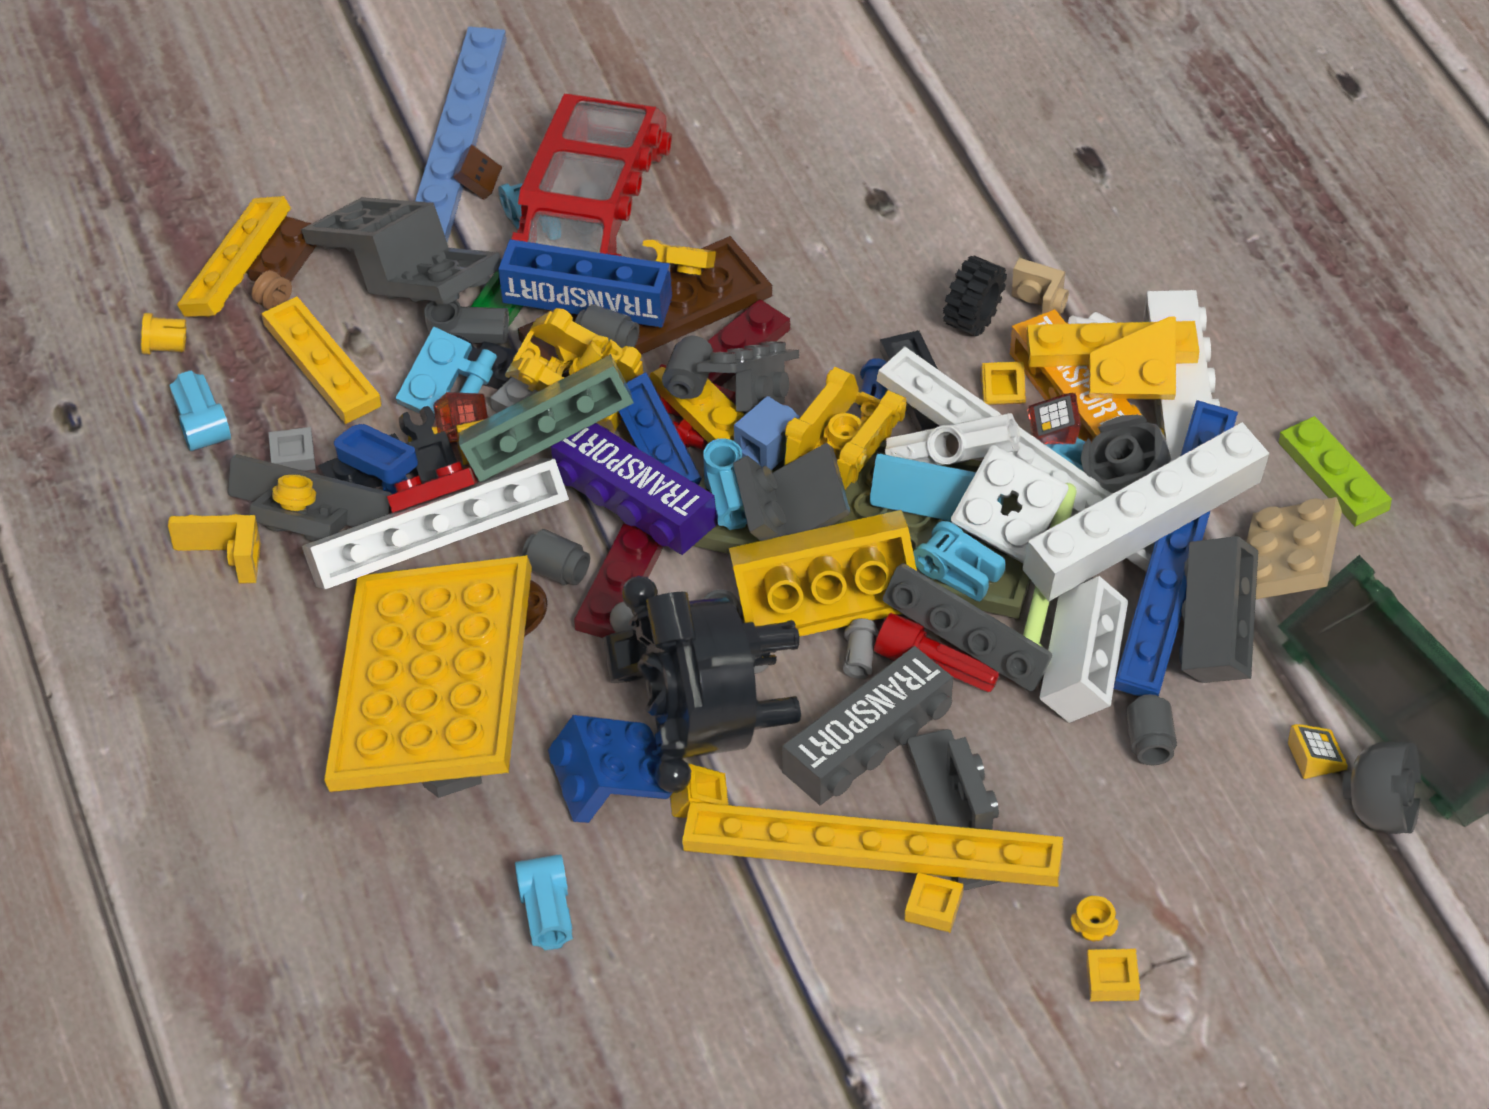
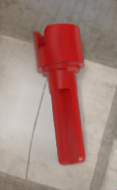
[873,613,1000,693]

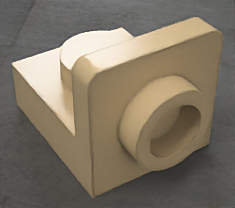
[1012,258,1069,314]

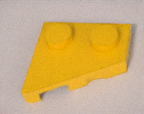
[1089,316,1176,400]

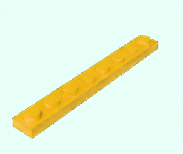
[682,802,1063,887]

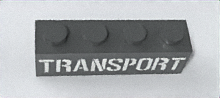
[782,646,953,806]

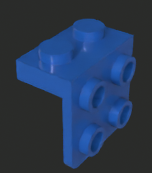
[548,715,672,823]

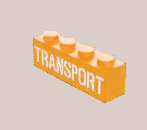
[1010,309,1142,442]

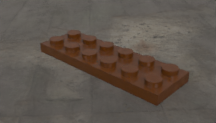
[518,236,772,378]

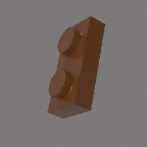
[248,216,317,282]

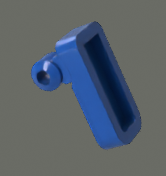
[334,424,418,494]

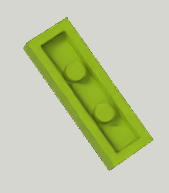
[1278,416,1392,527]

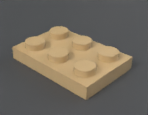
[1246,497,1342,599]

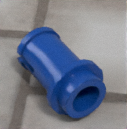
[858,358,887,409]

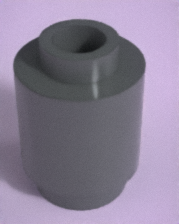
[575,304,639,348]
[662,336,713,399]
[522,529,590,585]
[1126,694,1177,765]

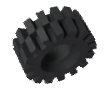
[943,256,1007,336]

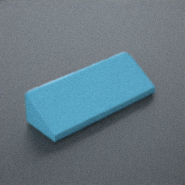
[870,453,1004,521]

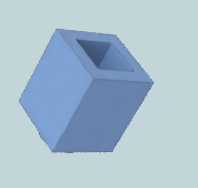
[734,396,800,470]

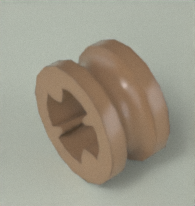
[252,270,292,310]

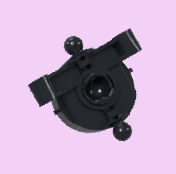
[603,576,801,793]

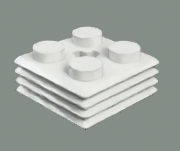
[951,445,1069,564]

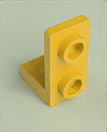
[168,514,261,583]

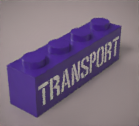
[551,423,717,555]

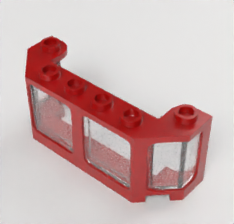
[512,93,672,256]

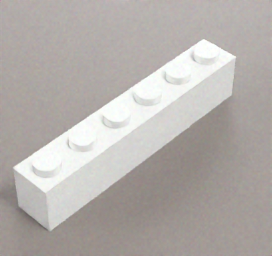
[1143,290,1220,462]
[1023,422,1269,602]
[302,458,569,589]

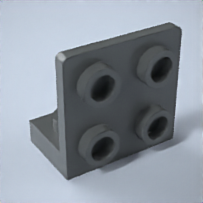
[733,443,850,541]

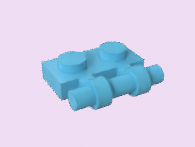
[396,327,497,420]

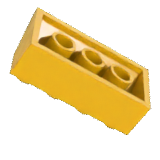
[729,510,917,637]

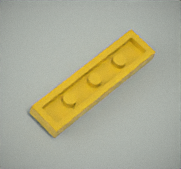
[177,196,291,317]
[262,296,382,424]
[1026,321,1200,367]

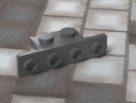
[696,341,799,412]
[228,454,392,541]
[883,563,1052,691]
[908,729,1000,891]

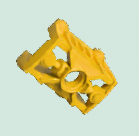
[505,308,643,434]
[785,367,907,490]

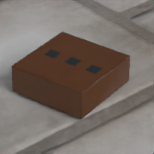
[453,144,502,200]

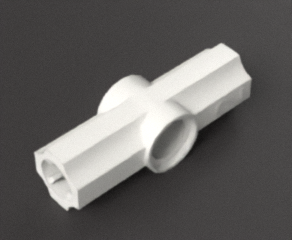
[885,413,1020,466]

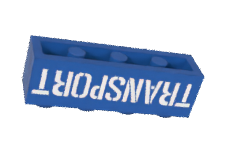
[498,239,672,327]

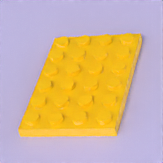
[324,555,532,792]

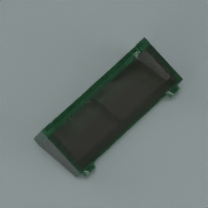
[1278,555,1489,827]

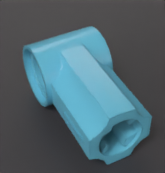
[169,370,231,452]
[703,438,747,530]
[515,854,573,950]

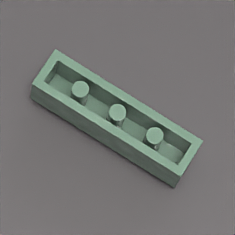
[459,354,634,482]

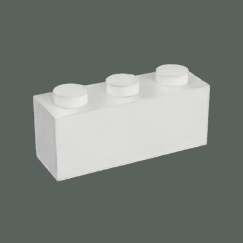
[1039,576,1128,723]

